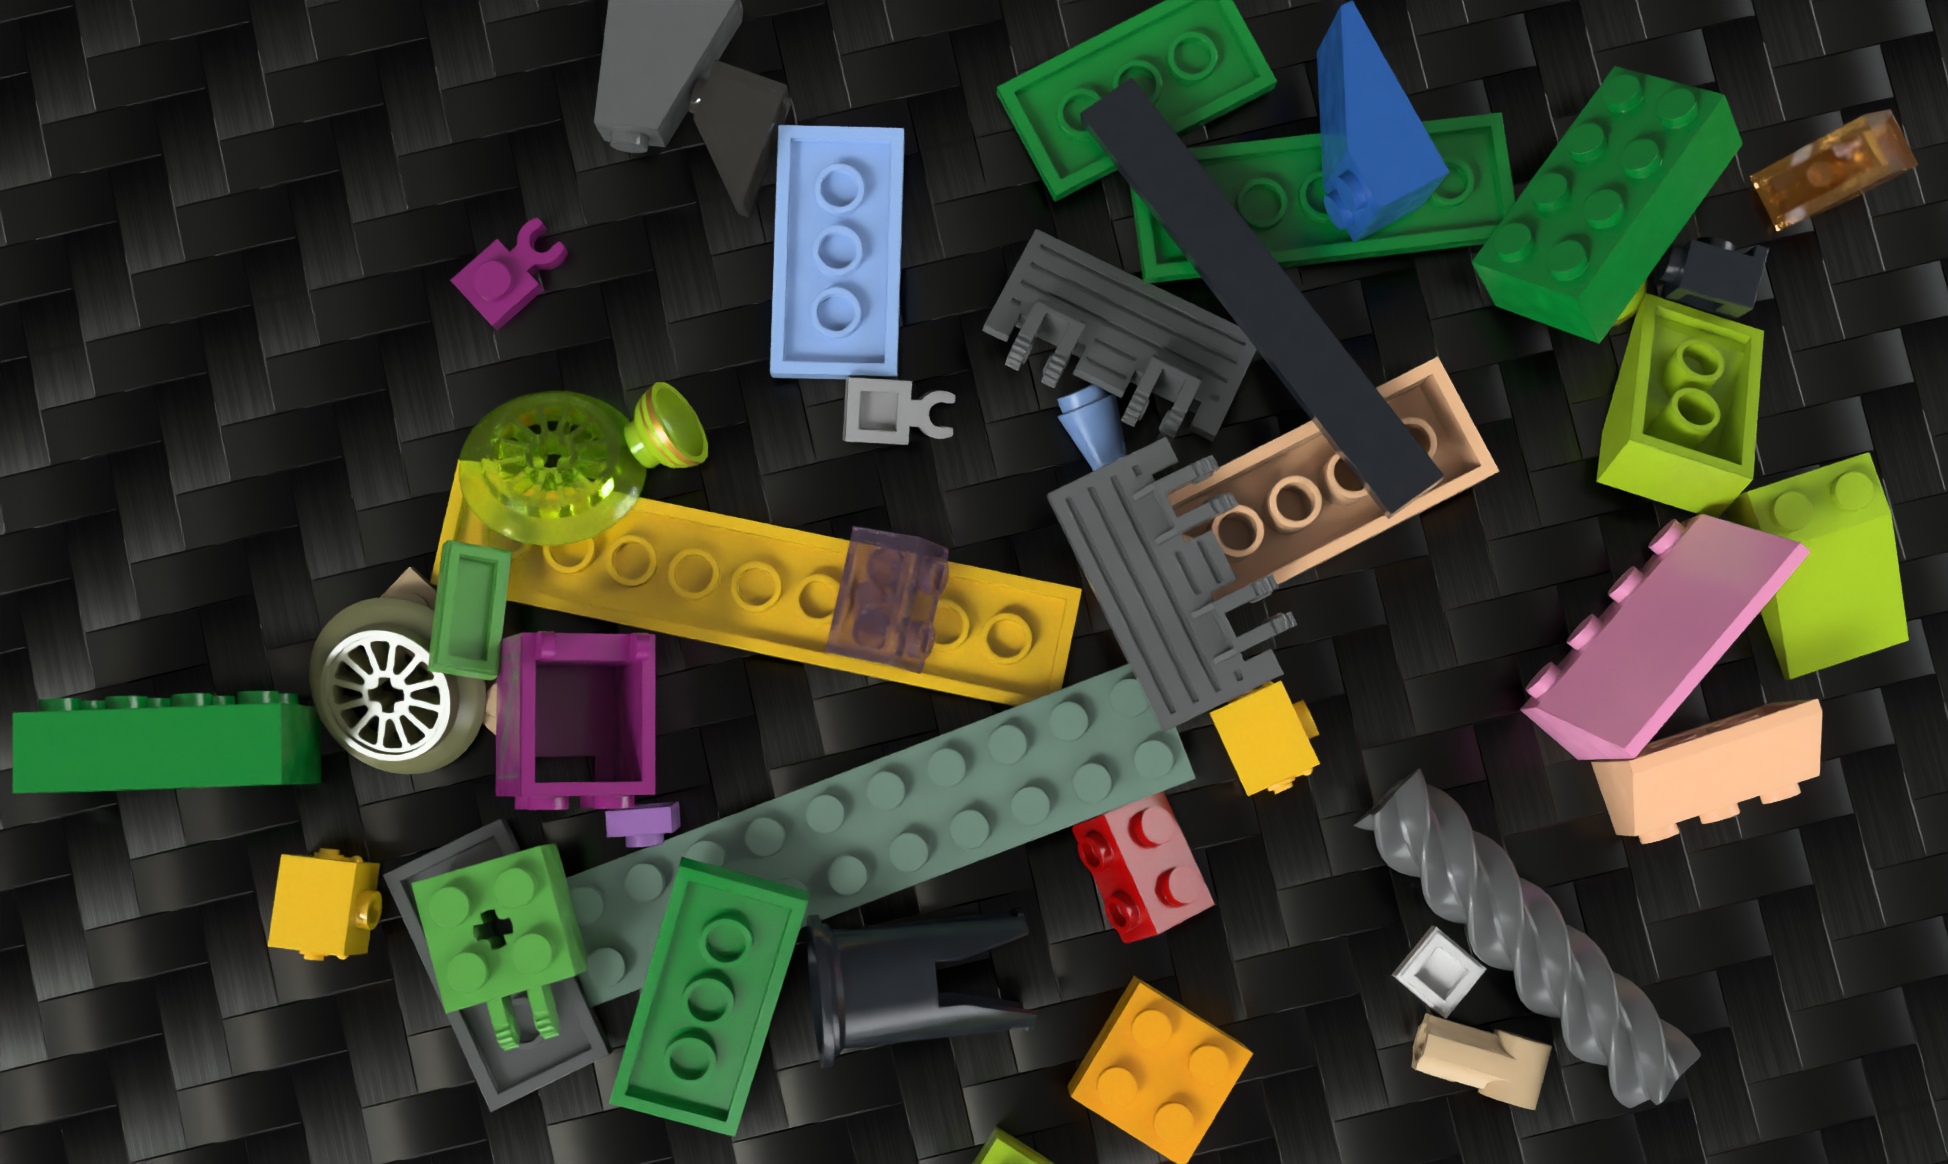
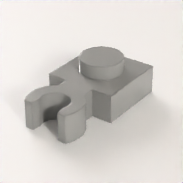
[843,377,955,445]

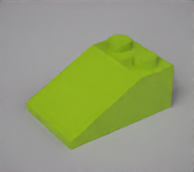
[1596,293,1764,518]
[1725,452,1909,680]

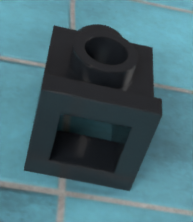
[1657,237,1769,321]

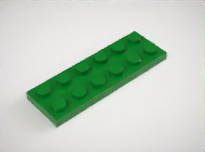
[1130,112,1515,284]

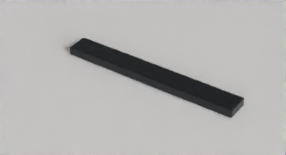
[1080,78,1444,519]

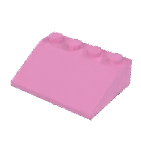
[1520,514,1811,760]

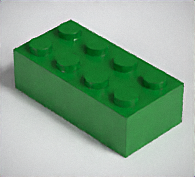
[1472,66,1743,344]
[13,691,321,793]

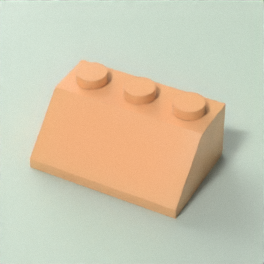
[1591,699,1822,844]

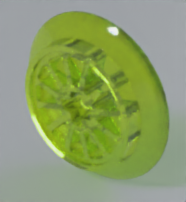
[459,391,647,546]

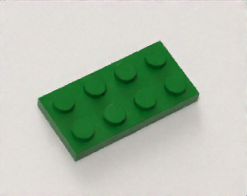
[997,0,1277,202]
[609,857,809,1137]

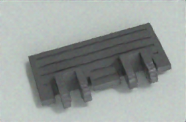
[982,229,1257,445]
[1047,437,1297,732]

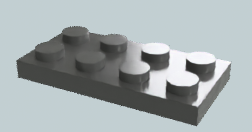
[383,818,613,1112]

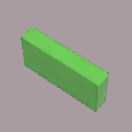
[427,540,512,681]

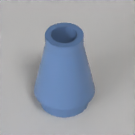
[1057,384,1127,472]

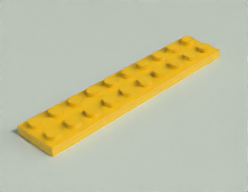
[430,460,1082,707]

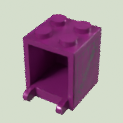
[496,631,655,810]

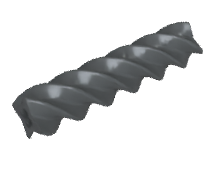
[1353,767,1701,1108]

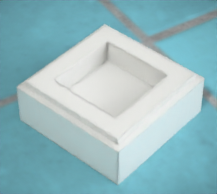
[1392,926,1486,1019]

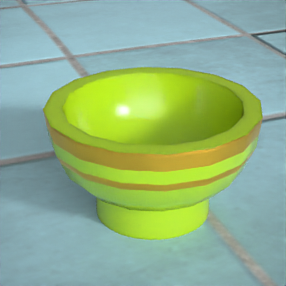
[624,382,708,468]

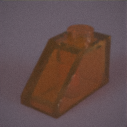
[1750,109,1918,232]

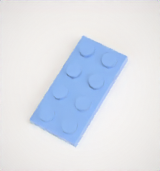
[770,125,905,380]

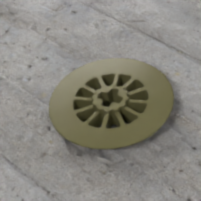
[309,597,486,774]

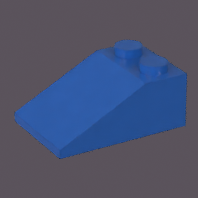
[1317,0,1449,243]

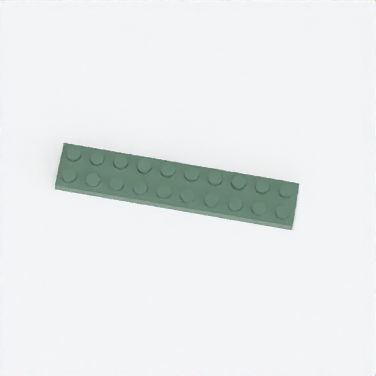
[566,664,1196,1008]

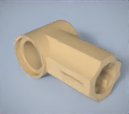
[1411,1014,1552,1110]

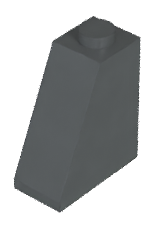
[594,0,743,153]

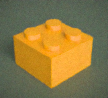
[1068,976,1253,1164]

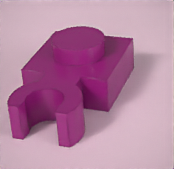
[450,218,569,331]

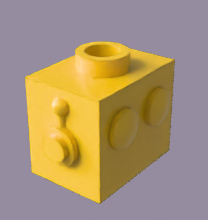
[1210,681,1320,796]
[268,848,382,961]

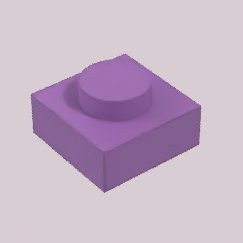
[605,801,681,847]

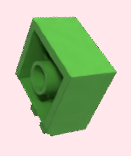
[411,843,588,1051]

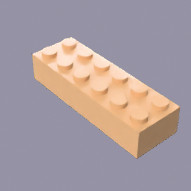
[1167,357,1499,601]

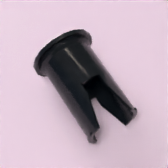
[806,907,1037,1068]

